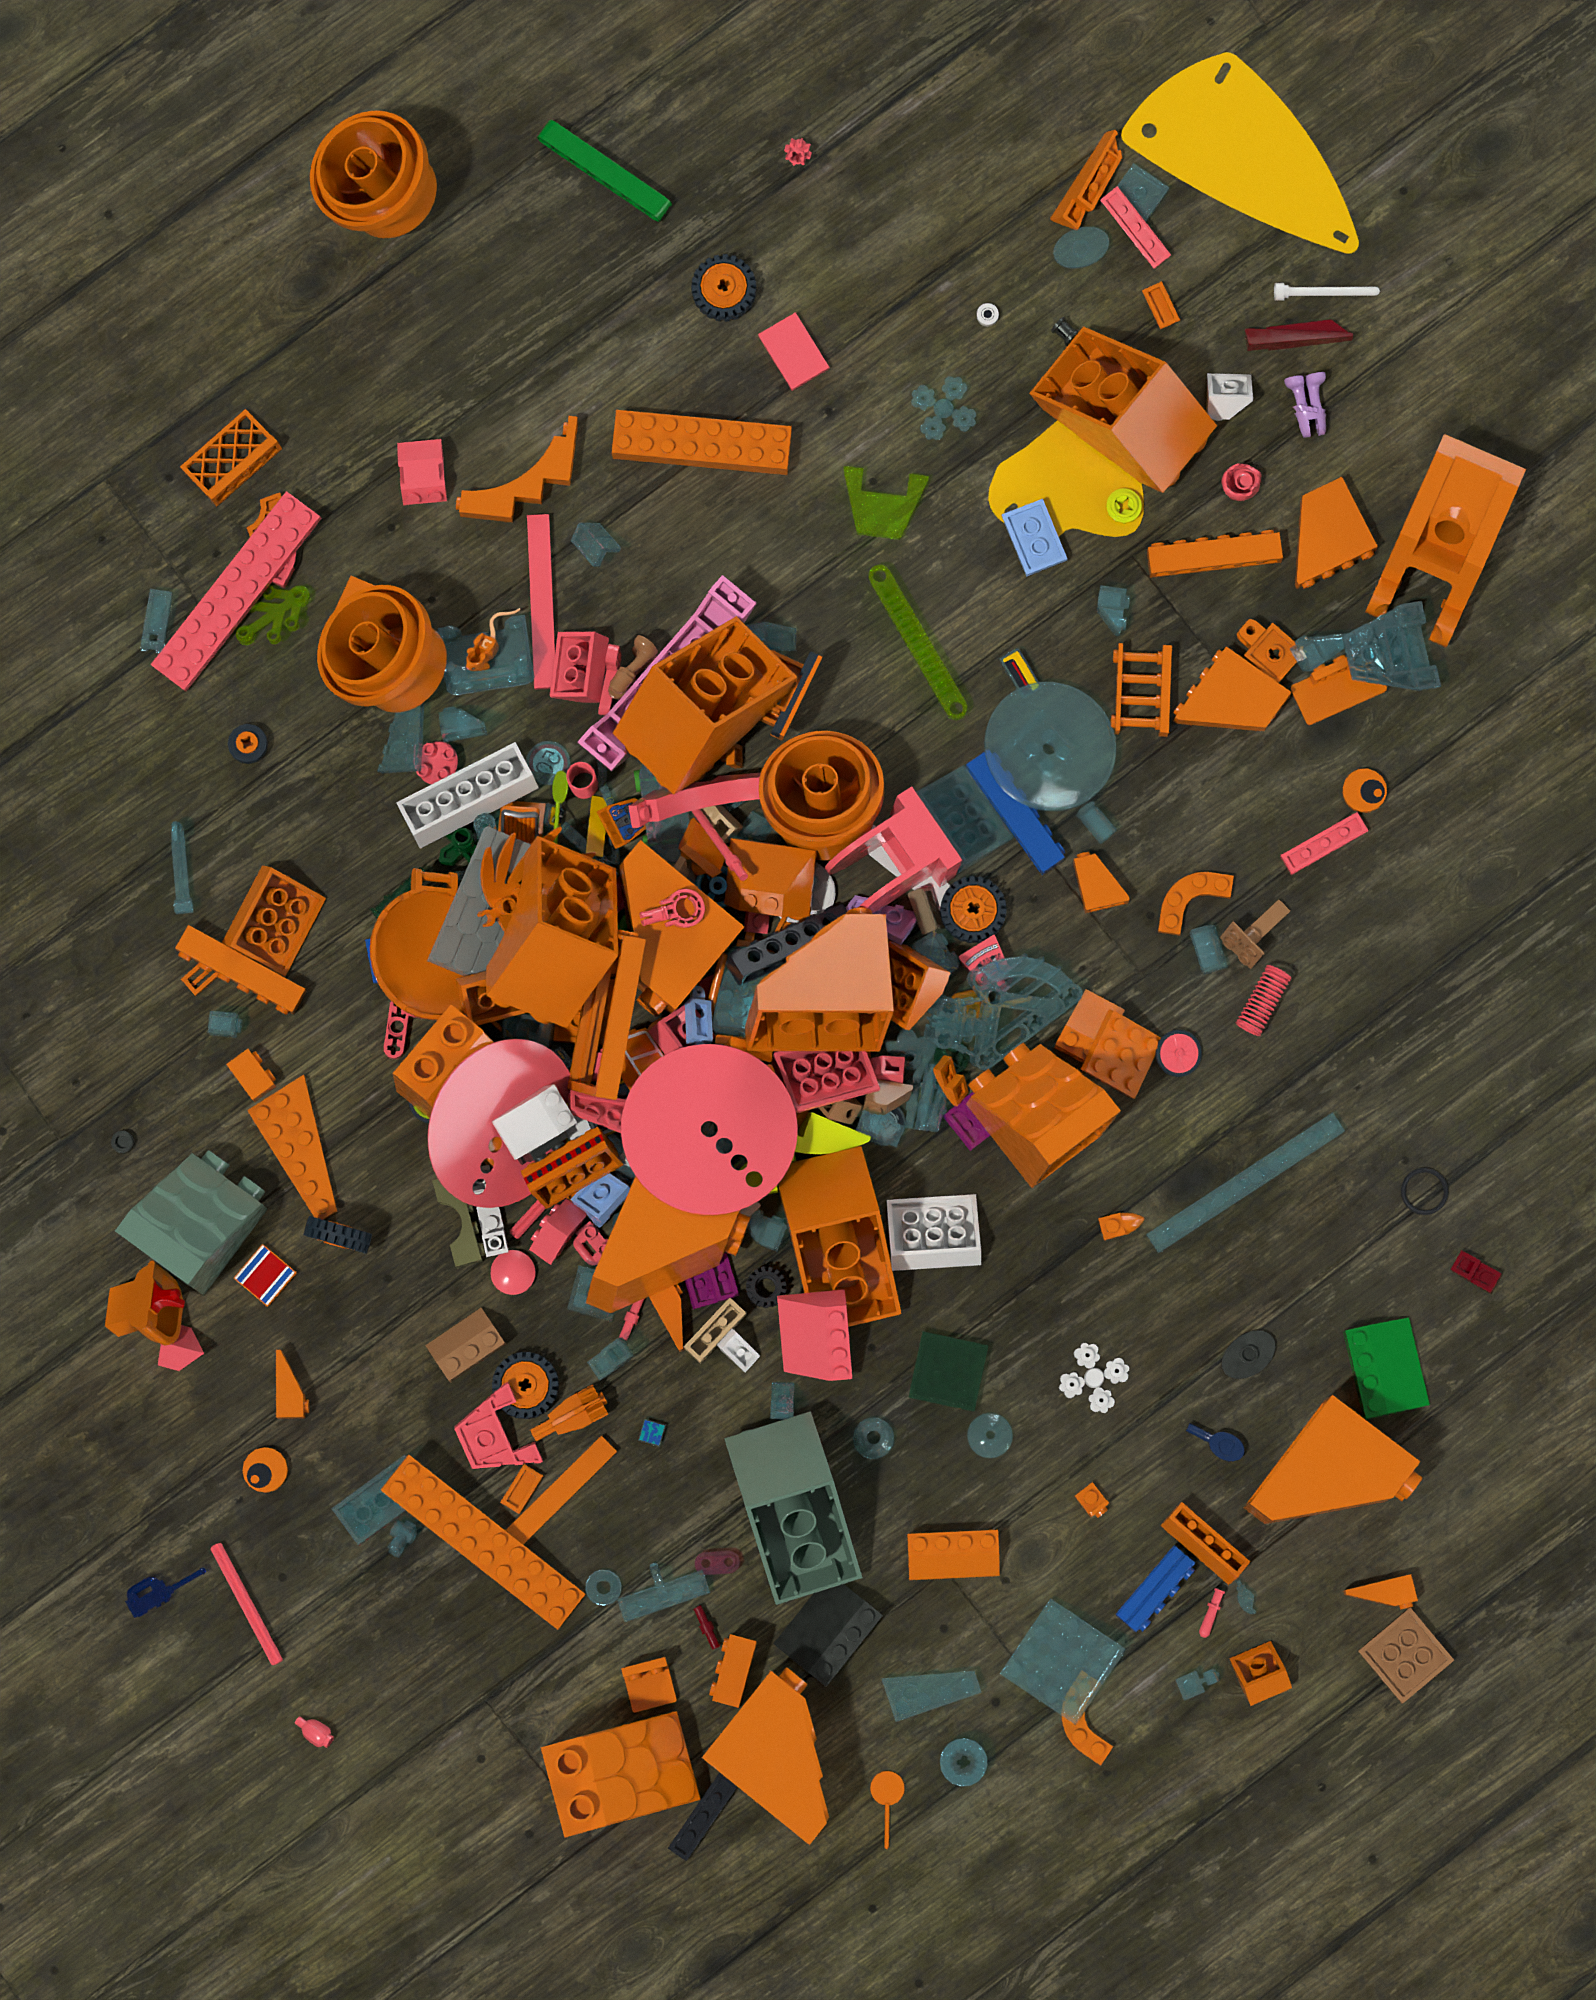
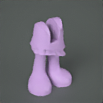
[1284,372,1326,438]

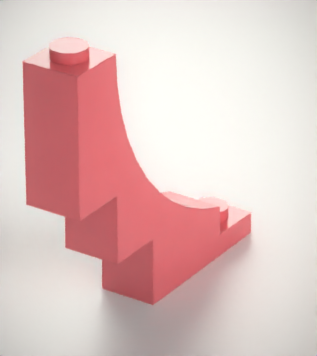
[628,773,761,828]

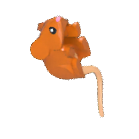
[466,608,520,672]

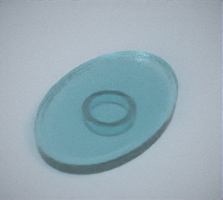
[1053,227,1109,268]

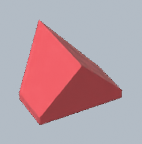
[158,1325,204,1371]

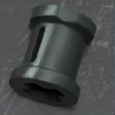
[1051,317,1079,346]

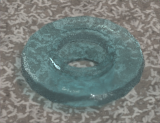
[586,1570,621,1606]

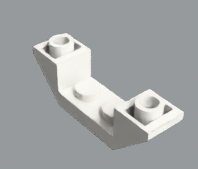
[472,1165,508,1257]

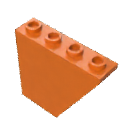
[1295,477,1378,589]
[1174,647,1291,731]

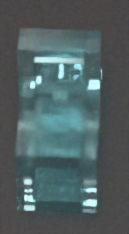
[587,1337,635,1381]

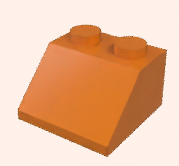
[1229,1641,1292,1706]

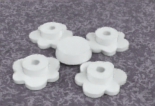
[1059,1343,1129,1413]

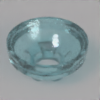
[853,1418,894,1459]

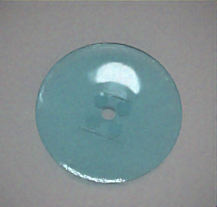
[984,682,1116,811]

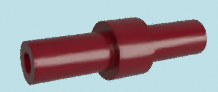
[693,1605,720,1650]

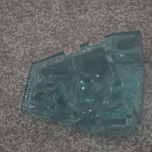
[1342,601,1441,691]

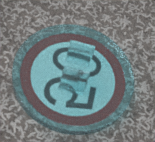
[526,741,570,785]

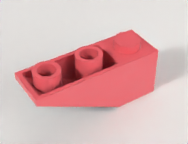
[869,1056,905,1084]

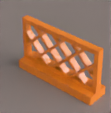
[180,409,282,507]

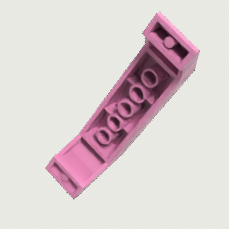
[578,575,756,771]

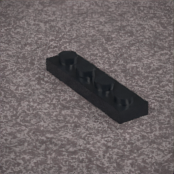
[668,1773,737,1861]

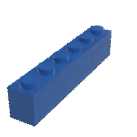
[966,750,1065,876]

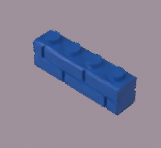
[1115,1545,1195,1633]

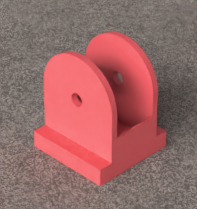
[825,787,962,913]

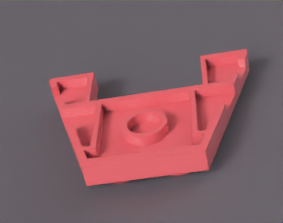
[454,1382,543,1469]

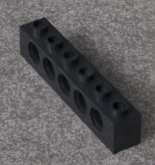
[726,904,847,987]

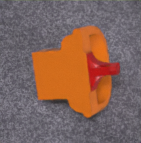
[105,1260,185,1346]

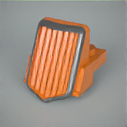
[498,801,546,844]

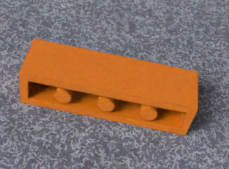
[1160,1502,1250,1585]

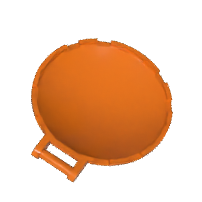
[370,868,464,1020]

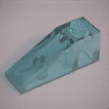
[1290,632,1357,671]

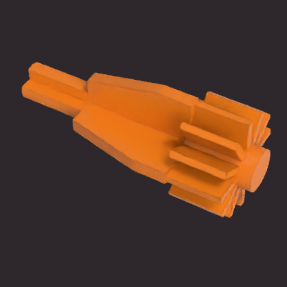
[530,1385,609,1441]

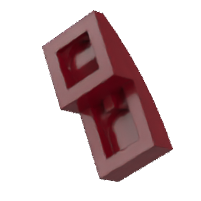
[1450,1250,1502,1294]

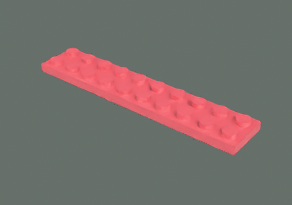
[151,491,322,692]

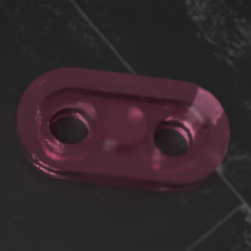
[695,1551,740,1575]

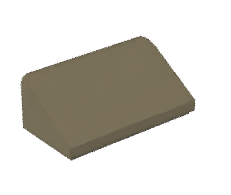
[908,887,945,934]

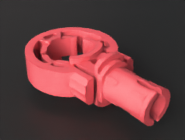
[639,889,705,928]

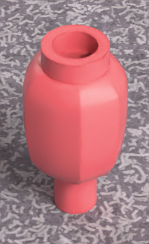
[295,1716,334,1748]

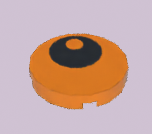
[1342,768,1387,813]
[243,1447,288,1493]

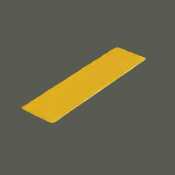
[586,796,609,857]

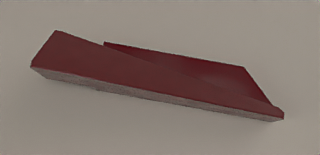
[1244,319,1353,351]

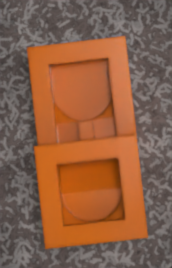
[933,1055,969,1106]

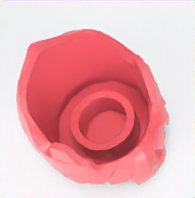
[1221,463,1262,501]

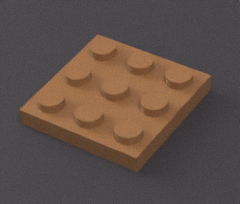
[1358,1608,1454,1704]

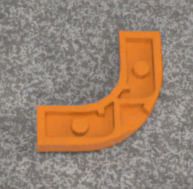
[1158,872,1234,936]
[1061,1671,1113,1766]

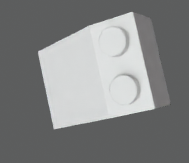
[492,1084,577,1160]

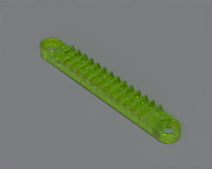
[869,565,967,720]

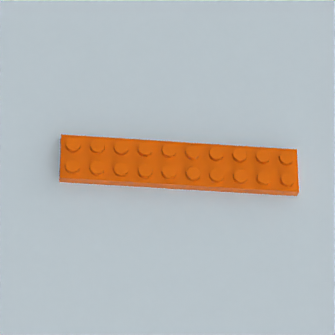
[380,1454,585,1630]

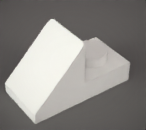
[717,1329,760,1372]

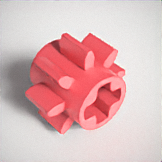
[784,138,812,166]

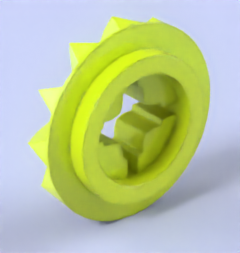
[1106,488,1142,524]

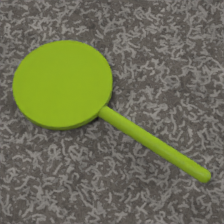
[552,770,568,844]

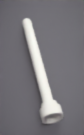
[1274,283,1380,300]

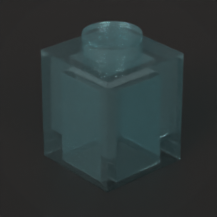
[208,1011,242,1038]

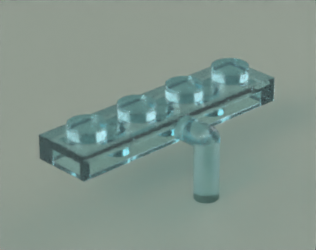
[617,1563,710,1622]

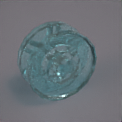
[940,1738,987,1786]

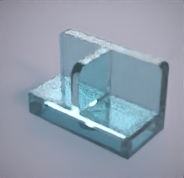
[571,523,621,567]

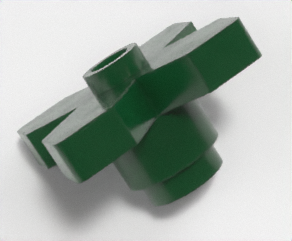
[439,823,488,866]

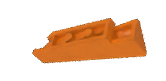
[1050,130,1122,230]

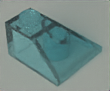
[439,707,488,742]

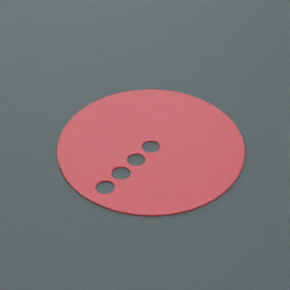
[428,1039,573,1208]
[621,1044,797,1215]

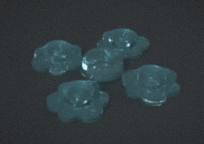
[911,377,976,440]

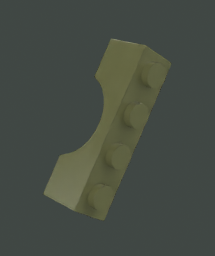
[432,1179,485,1269]

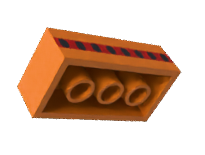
[521,1127,623,1209]

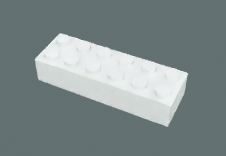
[396,742,538,848]

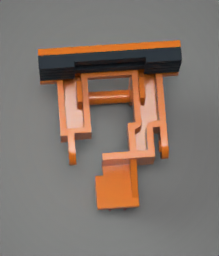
[760,650,822,740]

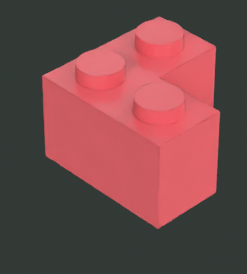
[529,1198,587,1265]

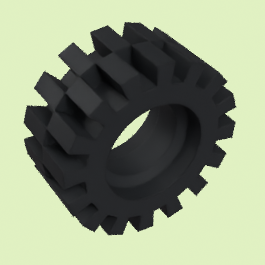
[746,1267,786,1308]

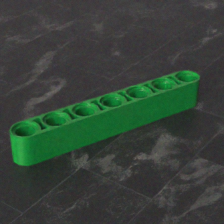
[537,120,672,222]

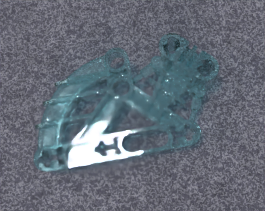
[924,953,1083,1070]

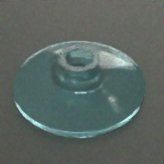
[968,1413,1013,1458]

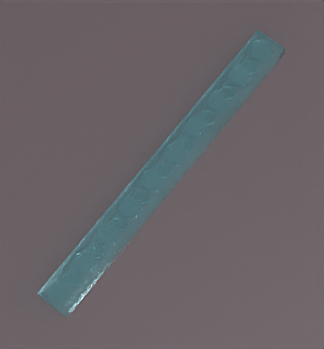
[1146,1113,1345,1254]

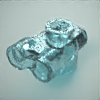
[387,1519,417,1558]

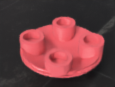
[416,742,458,784]
[490,1250,535,1295]

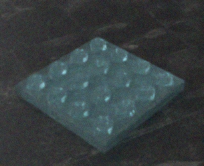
[1000,1598,1126,1725]

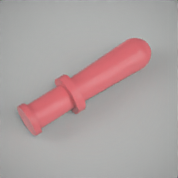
[1199,1588,1225,1638]

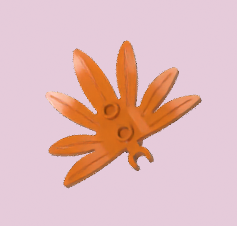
[477,827,596,932]

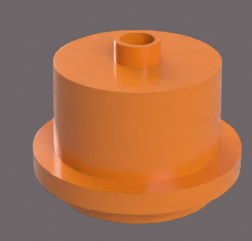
[310,111,437,238]
[317,585,447,713]
[759,731,885,860]

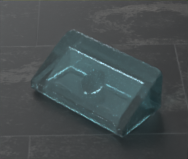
[727,811,773,848]

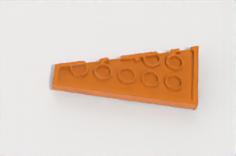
[247,1075,338,1220]

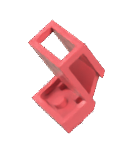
[397,439,447,505]

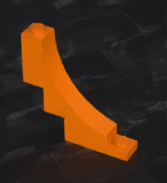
[456,416,578,523]

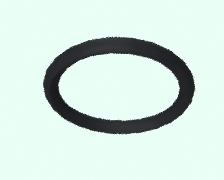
[1401,1168,1448,1215]

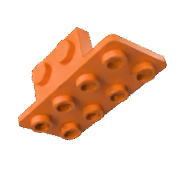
[1290,655,1387,725]

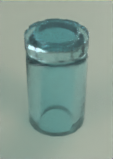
[1076,801,1117,844]

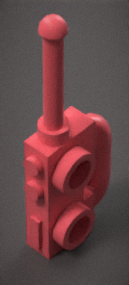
[573,1221,608,1266]

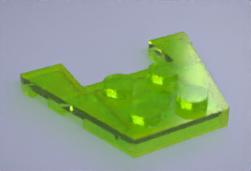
[843,466,929,540]

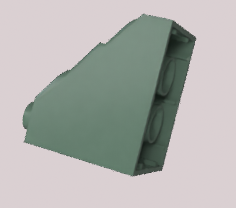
[115,1150,267,1296]
[724,1411,862,1605]

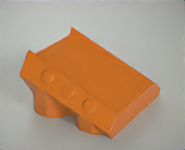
[678,818,730,878]

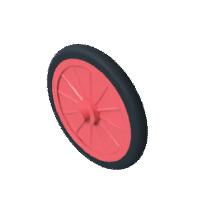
[1156,1030,1202,1077]

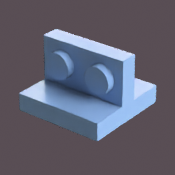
[571,1173,630,1228]

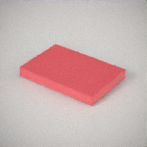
[758,312,829,391]

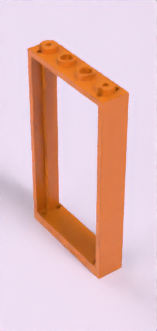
[567,930,646,1100]

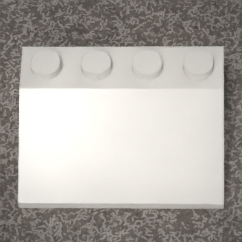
[887,1194,981,1271]

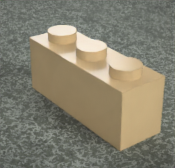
[684,1298,747,1364]

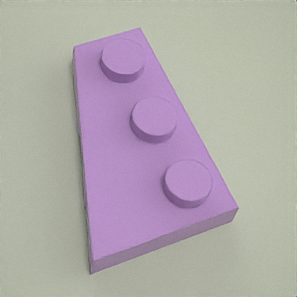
[846,895,918,945]

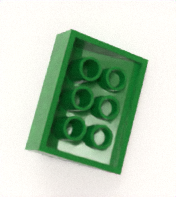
[1343,1318,1430,1420]

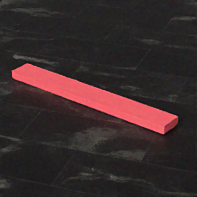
[527,514,555,690]

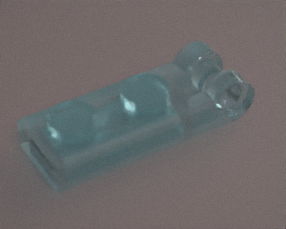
[141,589,173,653]

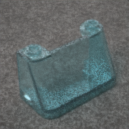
[438,615,534,695]

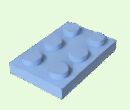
[1002,499,1067,577]

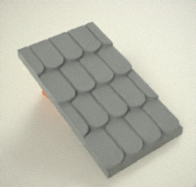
[427,826,531,976]

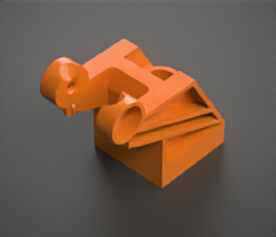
[1365,434,1526,648]

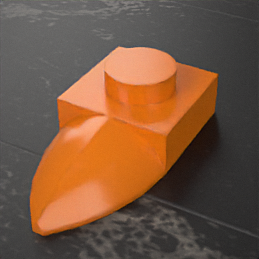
[1098,1213,1144,1241]

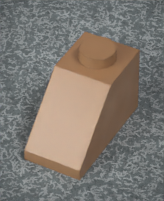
[863,1079,913,1115]

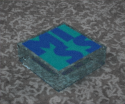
[638,1419,666,1447]

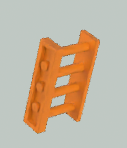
[1111,643,1172,737]

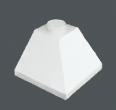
[1206,373,1253,421]

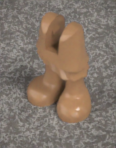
[608,635,658,699]

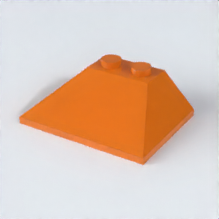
[724,838,817,917]

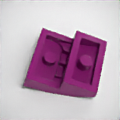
[943,1092,990,1151]
[685,1253,739,1310]

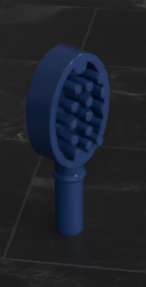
[1186,1423,1244,1462]

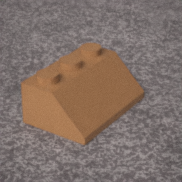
[425,1308,506,1383]

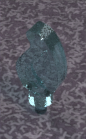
[1236,1580,1256,1614]

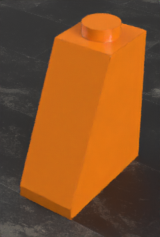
[1073,852,1130,913]

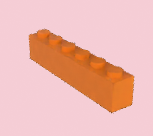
[1147,530,1283,578]
[175,925,307,1015]

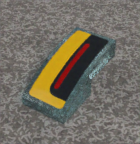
[998,648,1042,699]

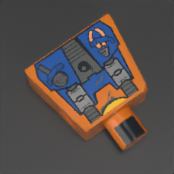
[596,798,649,849]

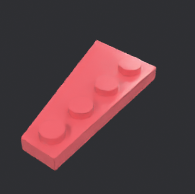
[568,1090,626,1133]

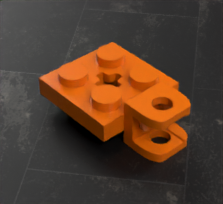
[1237,619,1306,683]

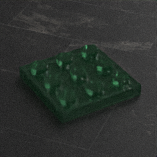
[908,1331,989,1412]

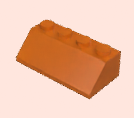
[907,1530,1000,1580]

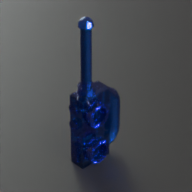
[125,1568,206,1618]

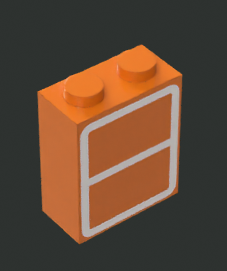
[621,1028,664,1090]

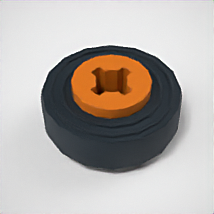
[228,724,268,764]

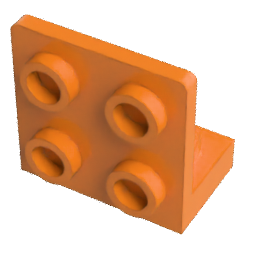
[621,1657,677,1712]

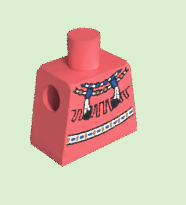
[958,935,1008,992]

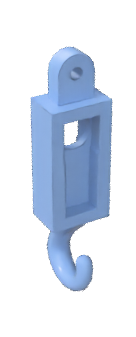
[685,986,713,1045]

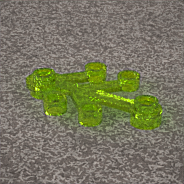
[236,585,310,645]

